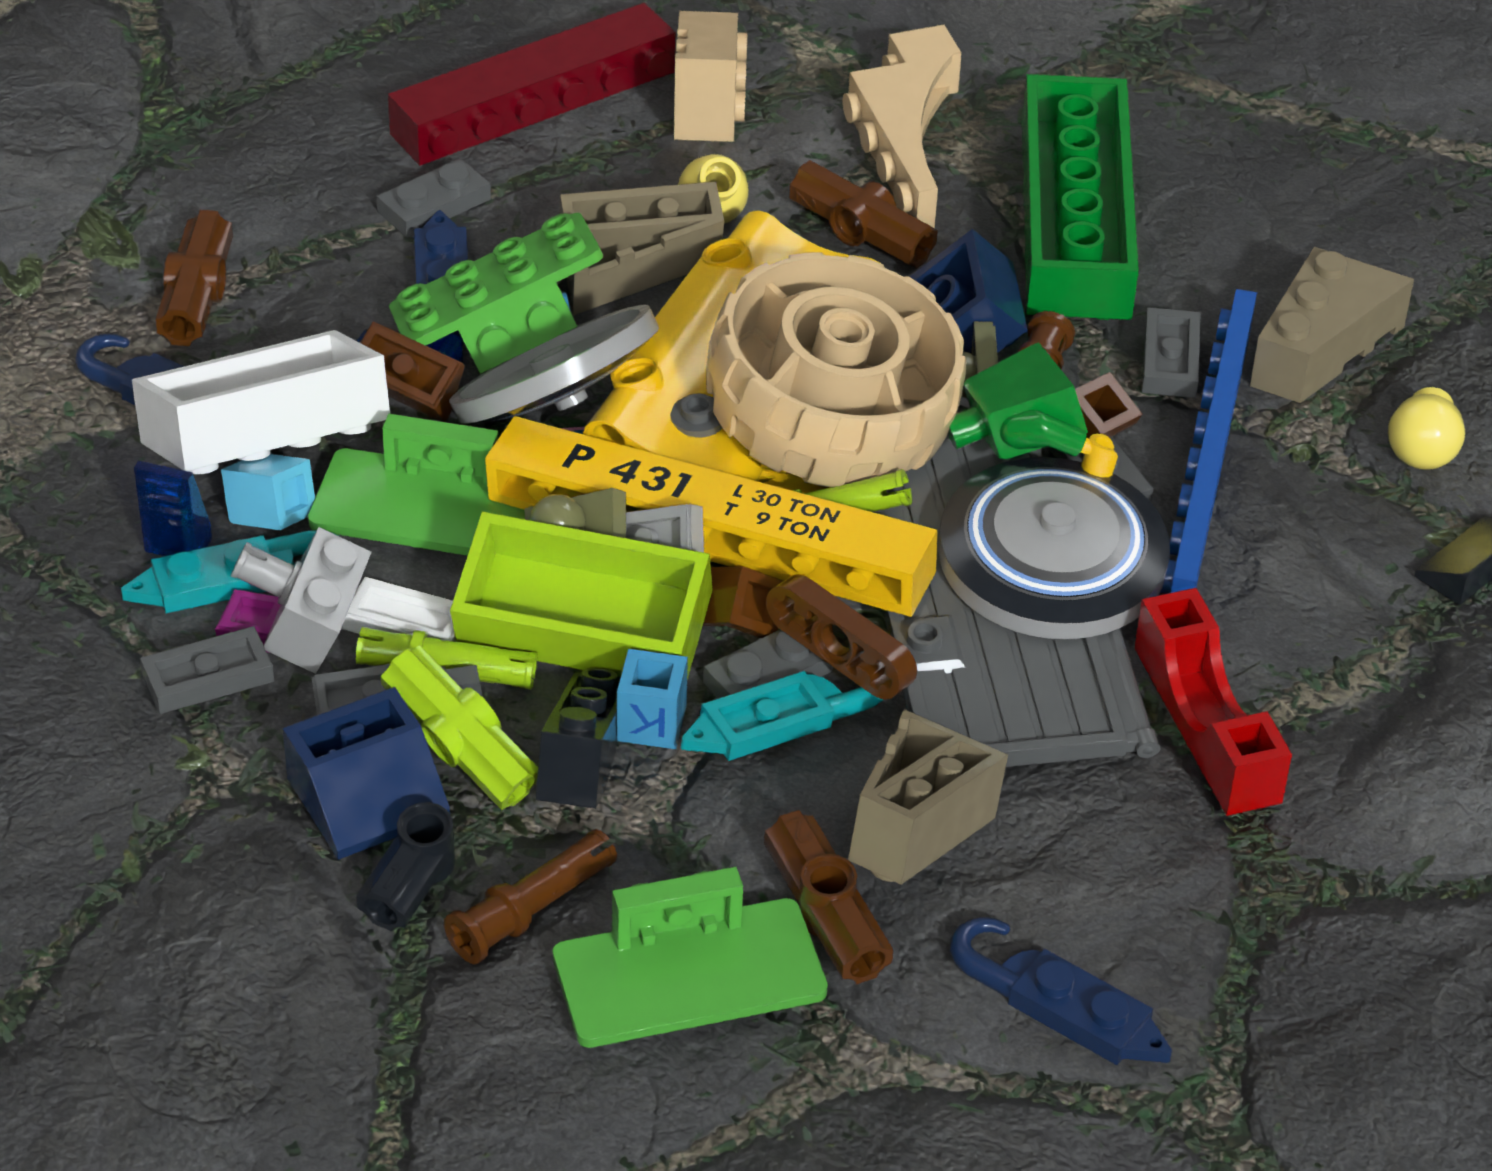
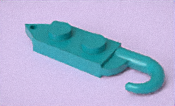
[121,530,340,614]
[680,671,883,761]

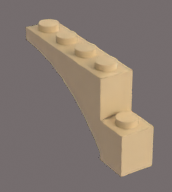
[843,25,961,228]

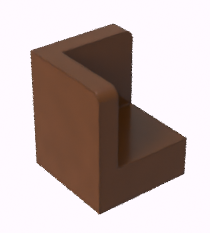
[702,566,783,638]

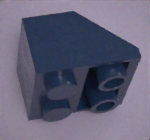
[283,687,450,860]

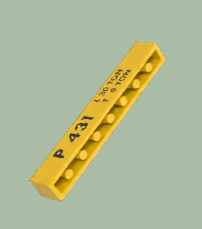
[485,416,937,617]

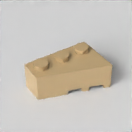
[674,11,747,142]

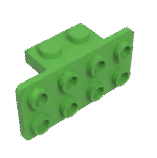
[389,213,603,374]
[308,413,525,556]
[553,867,828,1048]

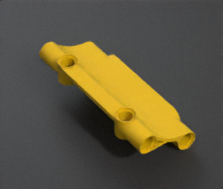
[583,210,879,481]

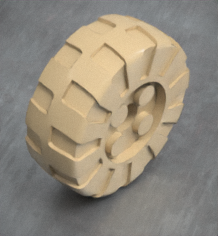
[706,252,966,487]

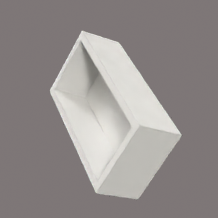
[132,330,390,474]

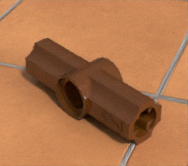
[789,160,938,269]
[155,210,233,346]
[764,810,893,984]

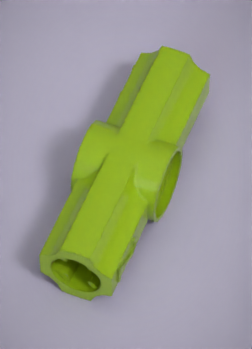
[380,645,538,810]

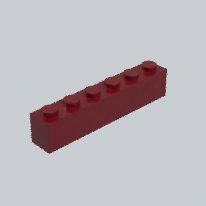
[388,3,676,166]

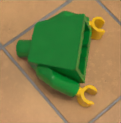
[948,342,1118,477]

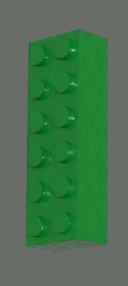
[1022,74,1139,320]

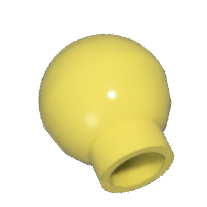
[678,154,749,224]
[1388,387,1465,470]

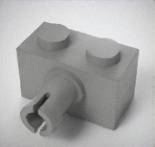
[231,527,371,674]

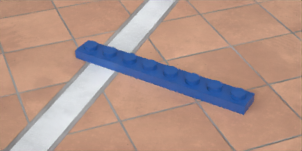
[1160,289,1257,594]

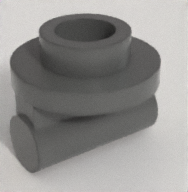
[670,394,722,438]

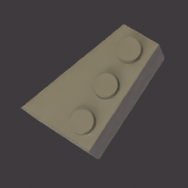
[560,182,724,315]
[1250,247,1414,403]
[848,709,1008,885]

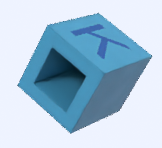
[617,649,688,749]

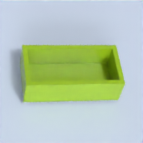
[450,512,713,680]

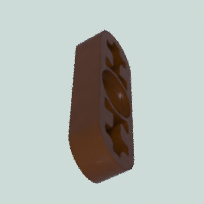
[766,574,917,699]

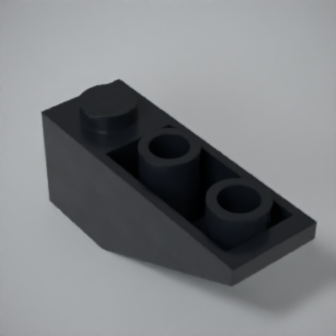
[536,668,620,809]

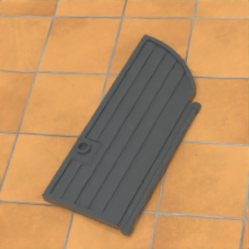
[873,397,1160,767]

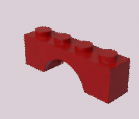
[1134,588,1292,816]

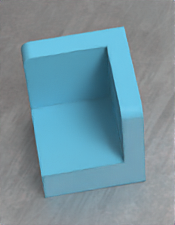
[221,454,315,530]

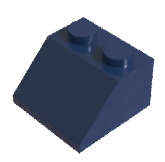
[910,229,1028,353]

